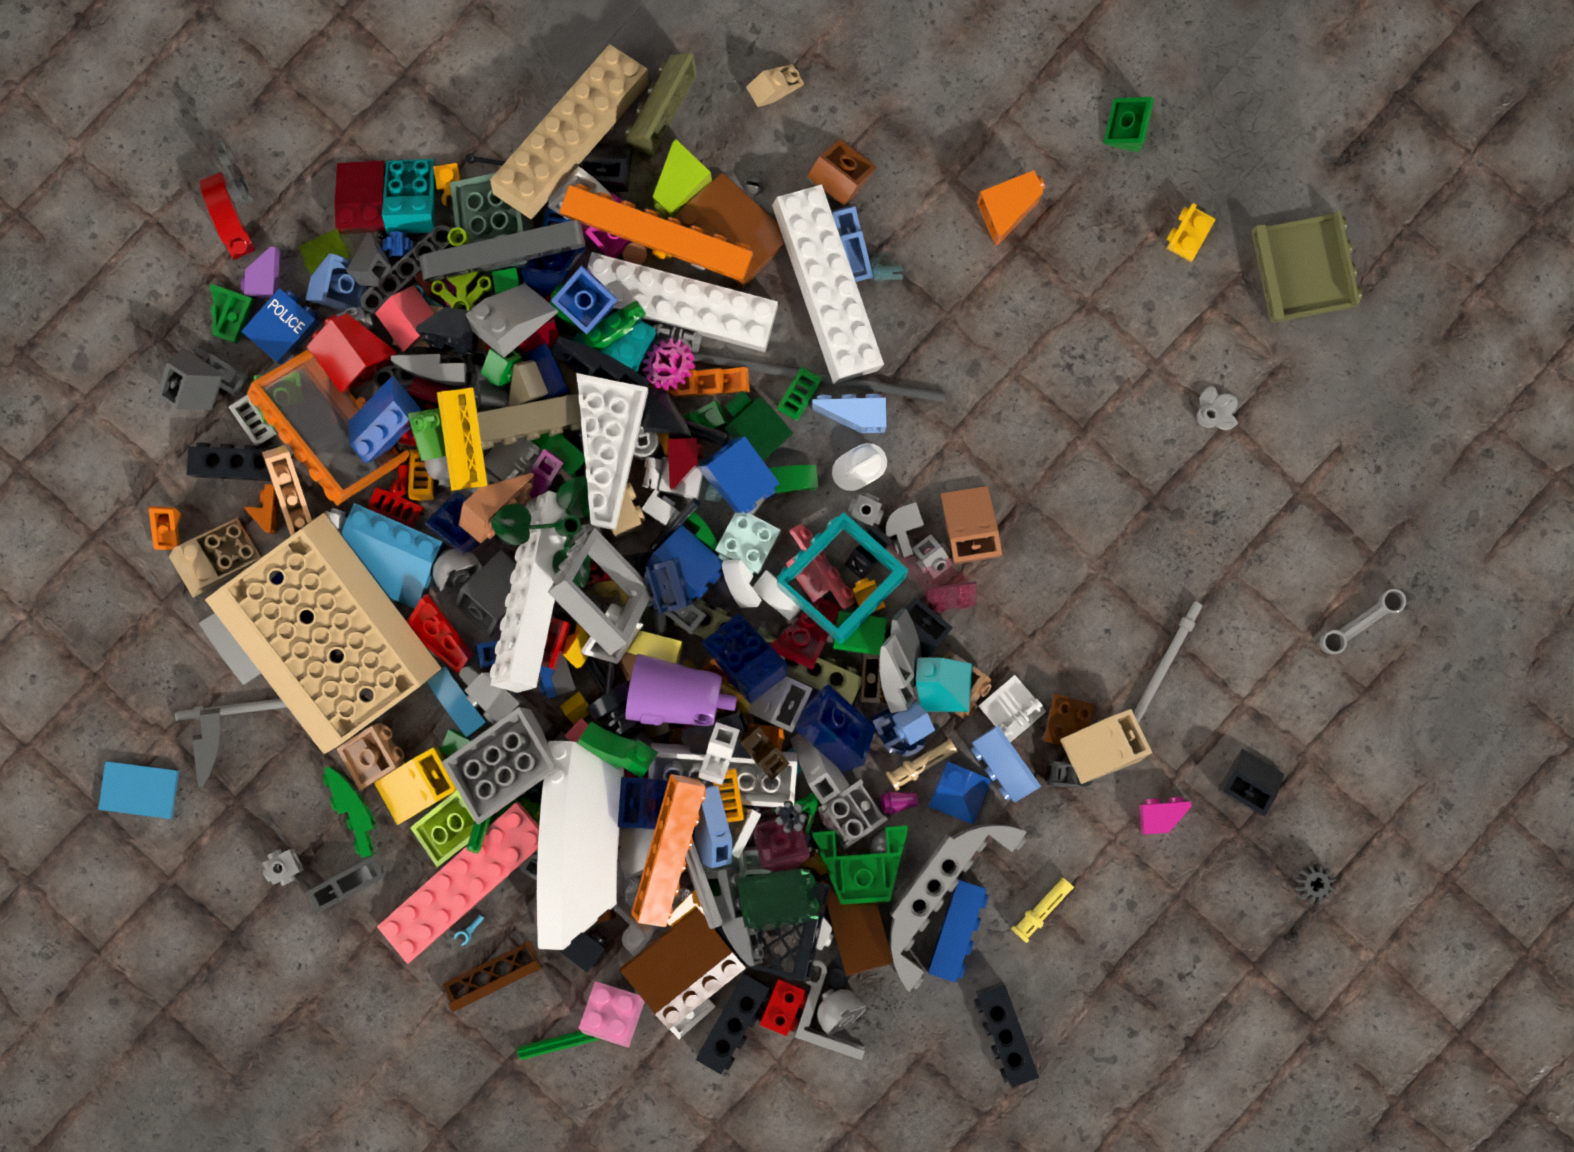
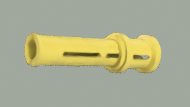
[1011,877,1074,943]

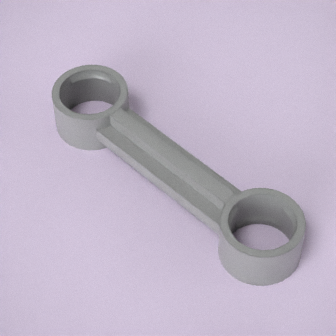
[1320,589,1406,655]

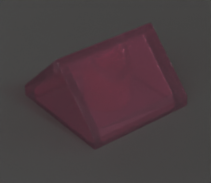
[753,819,810,875]

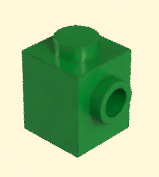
[481,348,522,386]

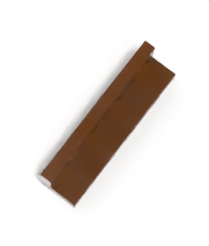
[442,941,543,1013]

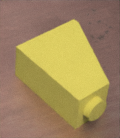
[626,630,684,664]

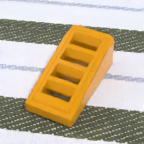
[408,449,434,501]
[713,768,744,823]

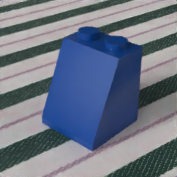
[697,436,780,514]

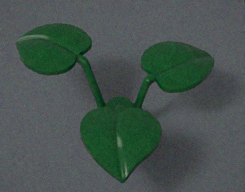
[491,476,590,587]

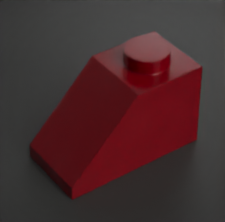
[667,438,703,490]

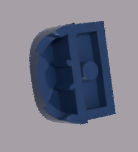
[871,699,929,756]

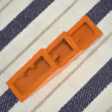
[649,367,750,398]

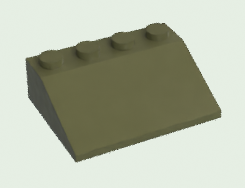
[625,53,697,158]

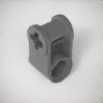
[1047,761,1094,788]

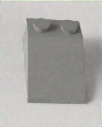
[466,284,558,358]

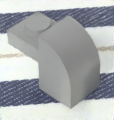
[885,502,924,559]

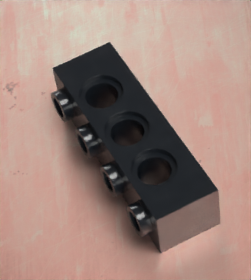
[186,442,280,481]
[696,971,771,1074]
[974,982,1039,1088]

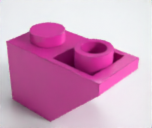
[1139,797,1191,834]

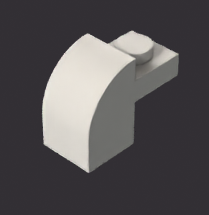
[698,722,740,785]

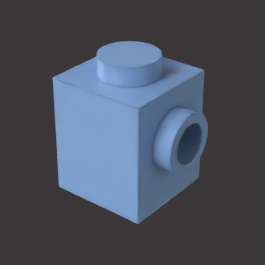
[892,701,935,745]

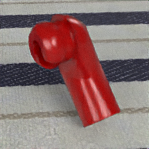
[390,465,409,497]

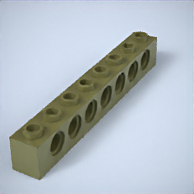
[675,597,862,705]

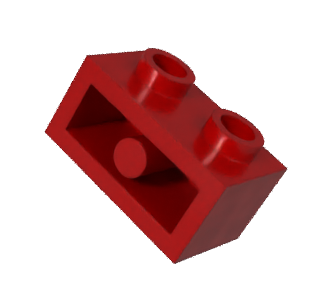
[760,977,808,1036]

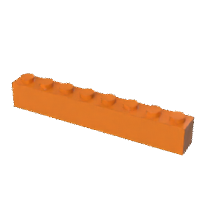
[559,184,753,282]

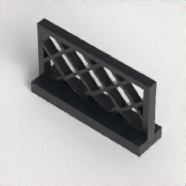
[750,872,831,982]

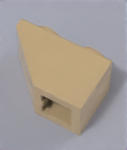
[746,64,804,107]

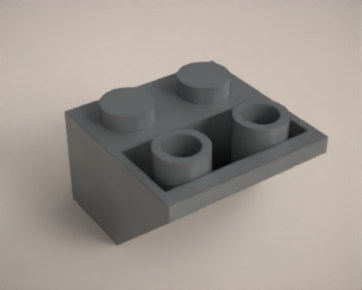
[157,348,224,410]

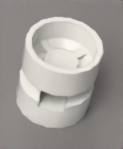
[633,426,660,460]

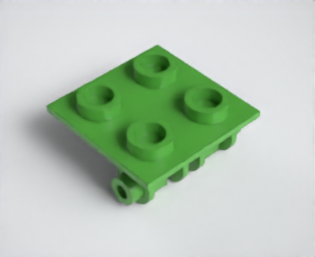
[408,408,446,461]

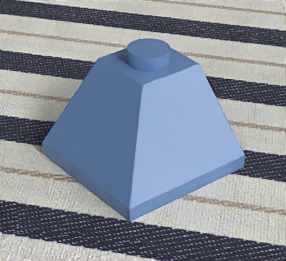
[306,254,367,310]

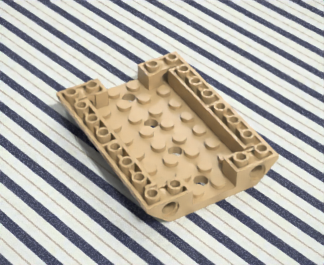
[205,513,442,754]

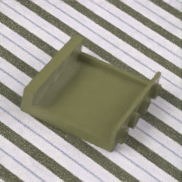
[1251,210,1362,323]

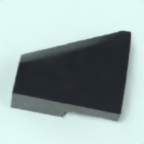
[643,387,692,439]

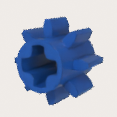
[383,231,413,259]

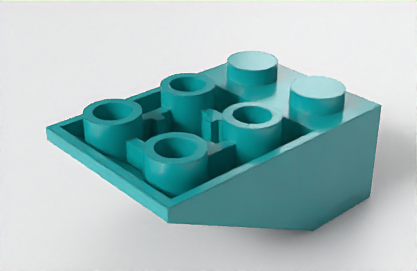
[382,159,436,234]

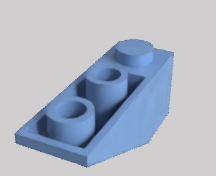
[695,785,732,868]

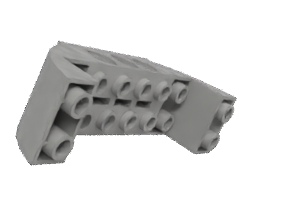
[889,824,1027,992]

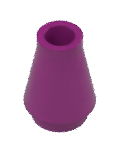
[881,791,918,815]

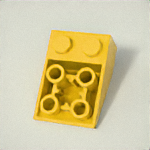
[374,747,457,825]

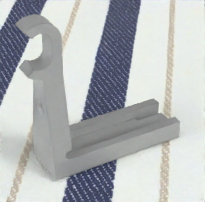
[795,960,865,1060]

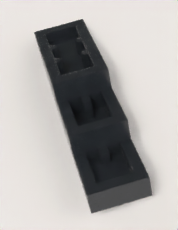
[552,337,650,387]

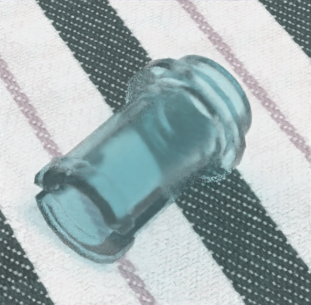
[872,264,903,283]

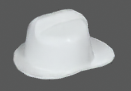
[832,443,887,491]

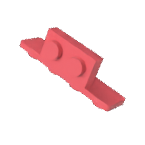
[786,523,857,609]

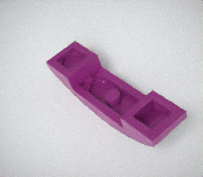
[525,448,565,507]

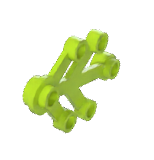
[431,227,494,311]

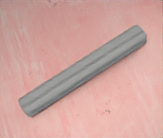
[685,842,723,929]

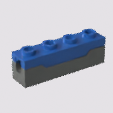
[539,613,578,699]

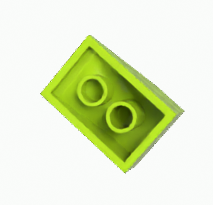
[410,790,498,867]

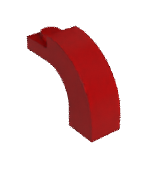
[199,171,255,260]

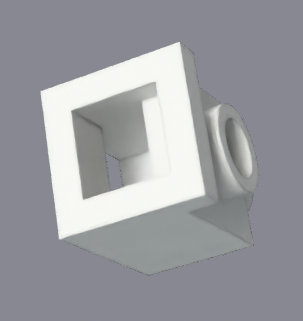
[642,489,680,527]

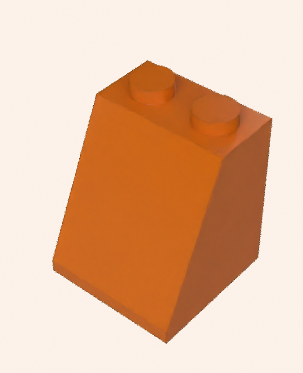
[977,170,1045,246]

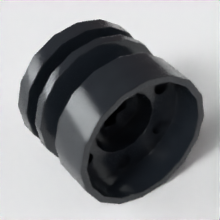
[586,681,643,738]

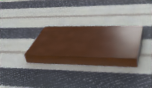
[821,879,893,977]

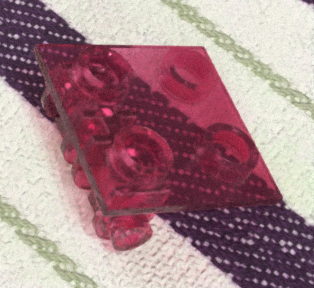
[926,581,977,612]

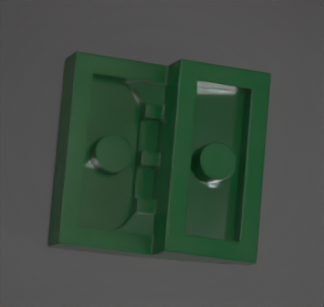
[724,396,793,461]

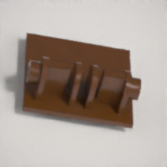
[1042,694,1095,746]

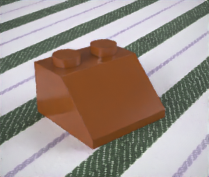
[807,138,877,206]

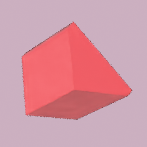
[375,285,435,353]

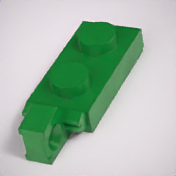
[581,300,646,351]

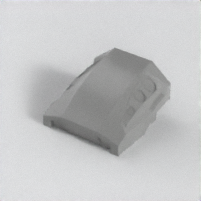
[818,779,888,849]

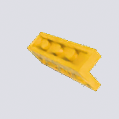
[437,388,487,491]

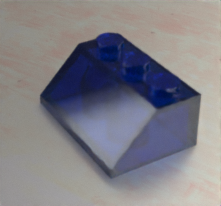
[795,684,876,772]

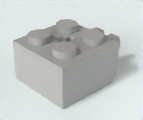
[459,666,525,725]

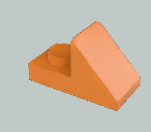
[244,484,278,535]
[149,506,182,550]

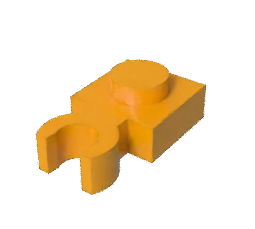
[433,163,460,207]

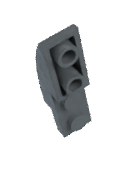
[714,867,763,966]

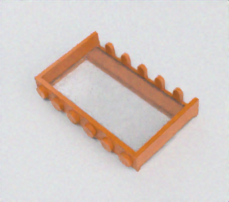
[247,349,410,506]

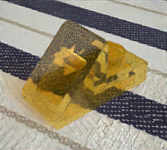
[594,581,630,607]

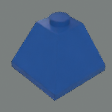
[928,762,991,825]

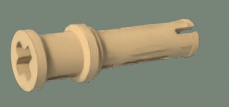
[885,739,957,792]

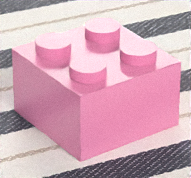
[579,981,645,1048]

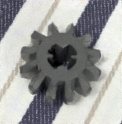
[1294,863,1336,904]

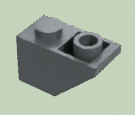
[346,233,391,287]

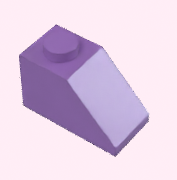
[241,247,280,298]

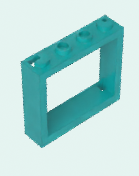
[777,512,908,645]

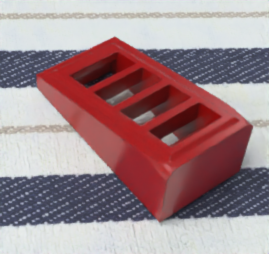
[367,487,423,529]

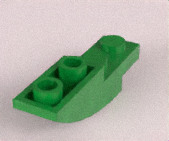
[323,766,378,858]

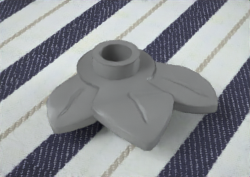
[1197,385,1238,430]

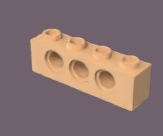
[262,445,312,536]

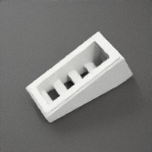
[229,394,276,446]

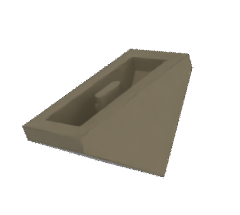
[509,360,548,407]

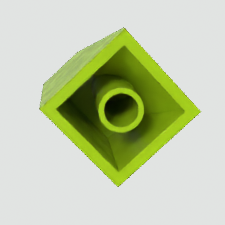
[653,139,712,220]

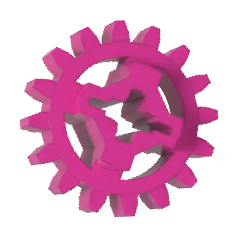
[643,338,695,390]

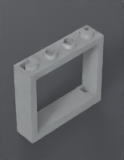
[548,528,653,655]

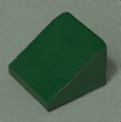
[725,391,752,418]

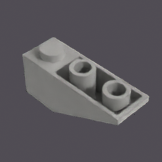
[790,726,850,805]

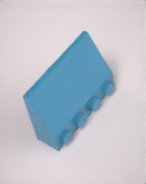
[341,503,447,609]

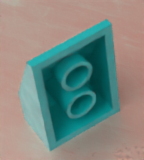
[572,311,656,372]

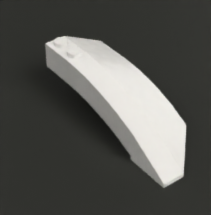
[537,741,625,950]

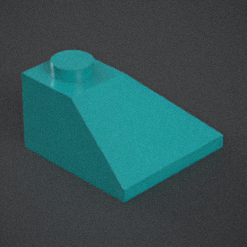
[916,658,972,712]

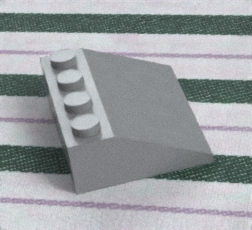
[442,707,557,824]

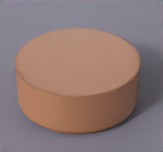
[623,243,647,265]

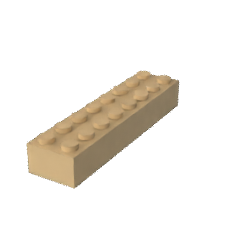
[490,44,649,219]

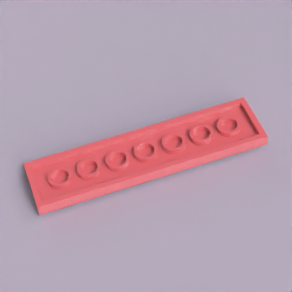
[377,801,539,964]

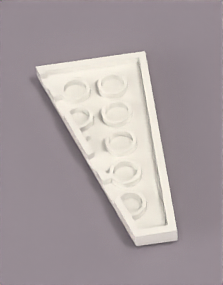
[576,373,648,530]

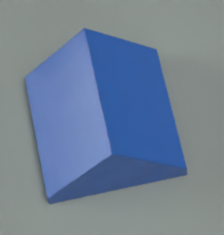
[551,265,618,334]

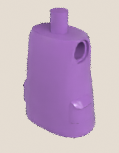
[626,653,737,726]

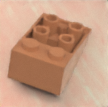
[459,473,534,543]
[940,486,1002,565]

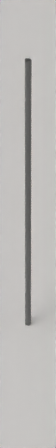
[559,331,946,402]

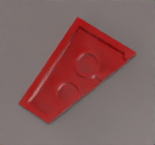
[407,594,473,673]

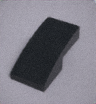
[844,526,893,580]

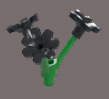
[750,793,820,855]

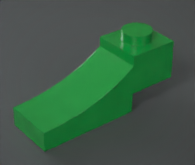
[577,722,659,779]

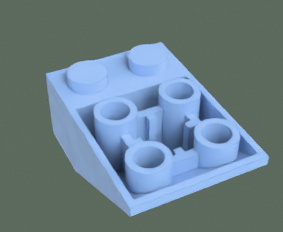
[812,394,887,433]

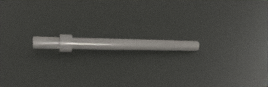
[1133,601,1203,724]
[175,699,287,721]

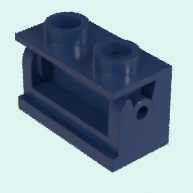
[644,557,692,615]

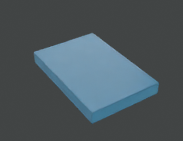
[98,761,179,819]

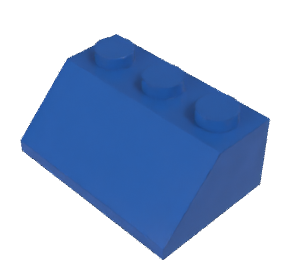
[348,376,422,464]

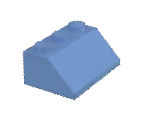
[970,726,1041,803]

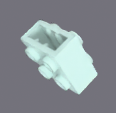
[715,512,781,574]

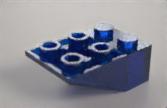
[702,613,788,704]
[617,777,695,833]

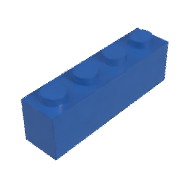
[927,878,989,983]

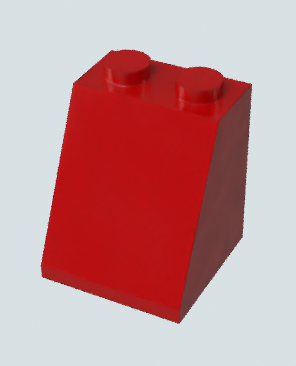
[307,313,397,393]

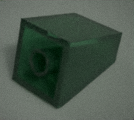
[737,868,819,931]

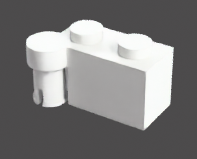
[642,457,703,499]

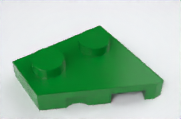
[210,284,255,344]

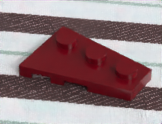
[768,598,842,670]

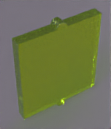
[298,229,350,276]

